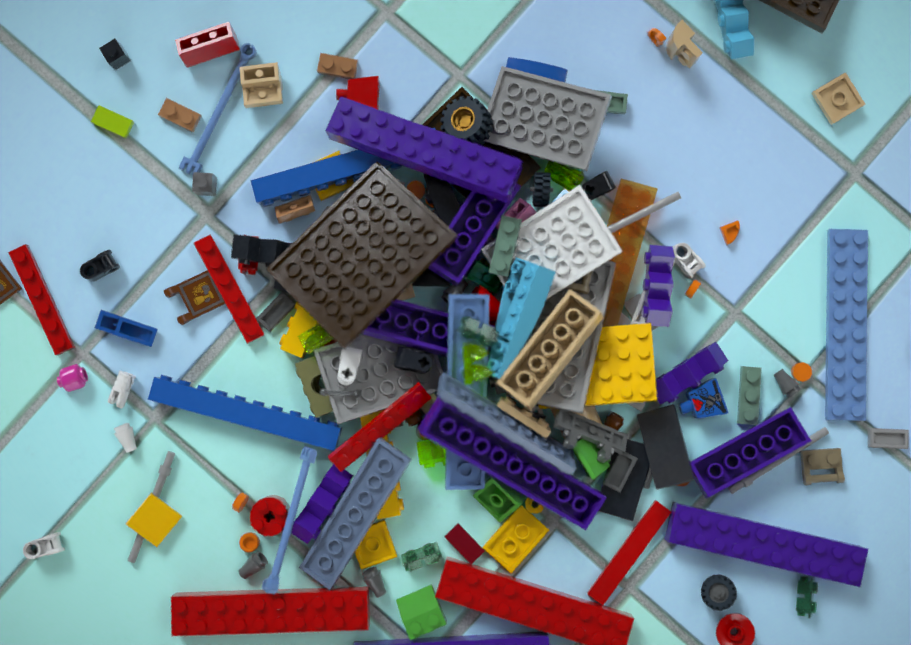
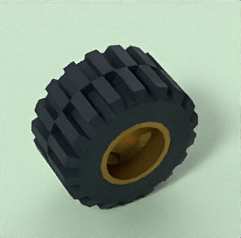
[440,96,493,145]

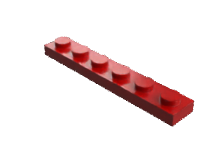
[193,234,264,344]
[8,244,75,356]
[328,382,432,472]

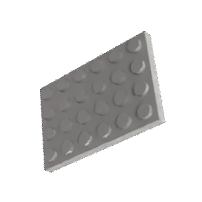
[484,66,612,171]
[313,335,443,425]

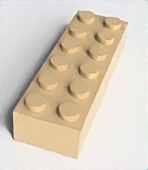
[497,290,603,410]

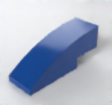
[506,57,568,83]
[94,310,158,347]

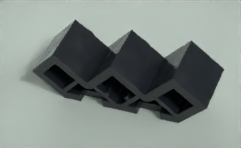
[231,235,292,267]

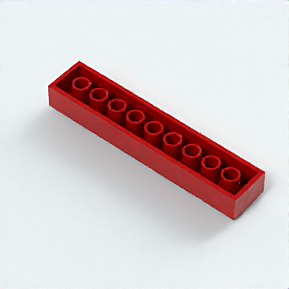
[435,556,635,645]
[171,586,370,636]

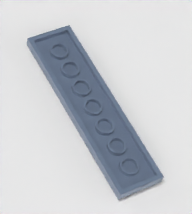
[438,372,576,475]
[299,437,412,590]

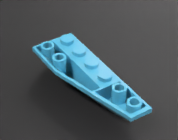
[486,258,556,379]

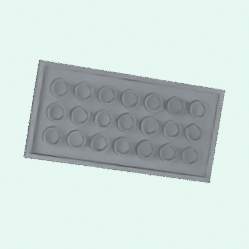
[506,261,616,414]

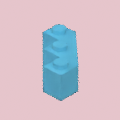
[714,0,754,59]

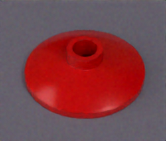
[716,613,755,645]

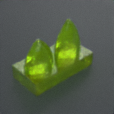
[544,161,584,191]
[298,324,334,354]
[462,342,493,385]

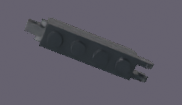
[423,174,461,227]

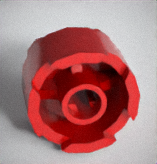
[250,495,290,536]

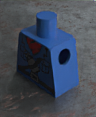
[678,378,729,419]

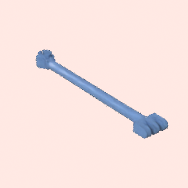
[179,43,257,175]
[262,446,317,594]

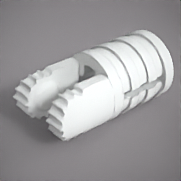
[108,370,136,409]

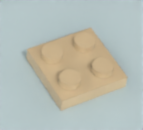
[811,72,865,125]

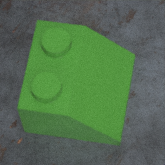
[572,438,610,480]
[473,476,528,522]
[396,584,447,640]

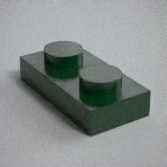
[465,259,503,294]

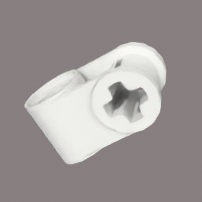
[673,243,706,279]
[337,347,362,386]
[23,532,65,559]

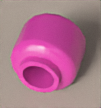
[57,364,88,392]

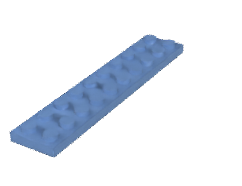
[825,229,868,421]
[445,294,489,490]

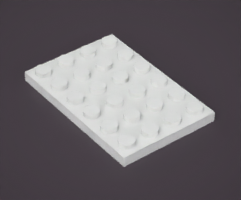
[481,185,623,300]

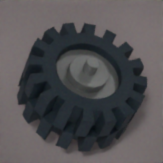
[530,172,553,207]
[701,574,737,611]

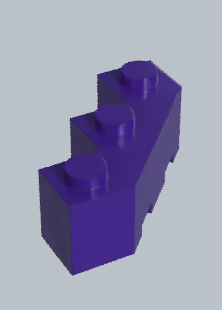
[641,245,675,327]
[656,342,729,405]
[291,464,354,545]

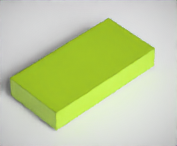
[90,105,134,139]

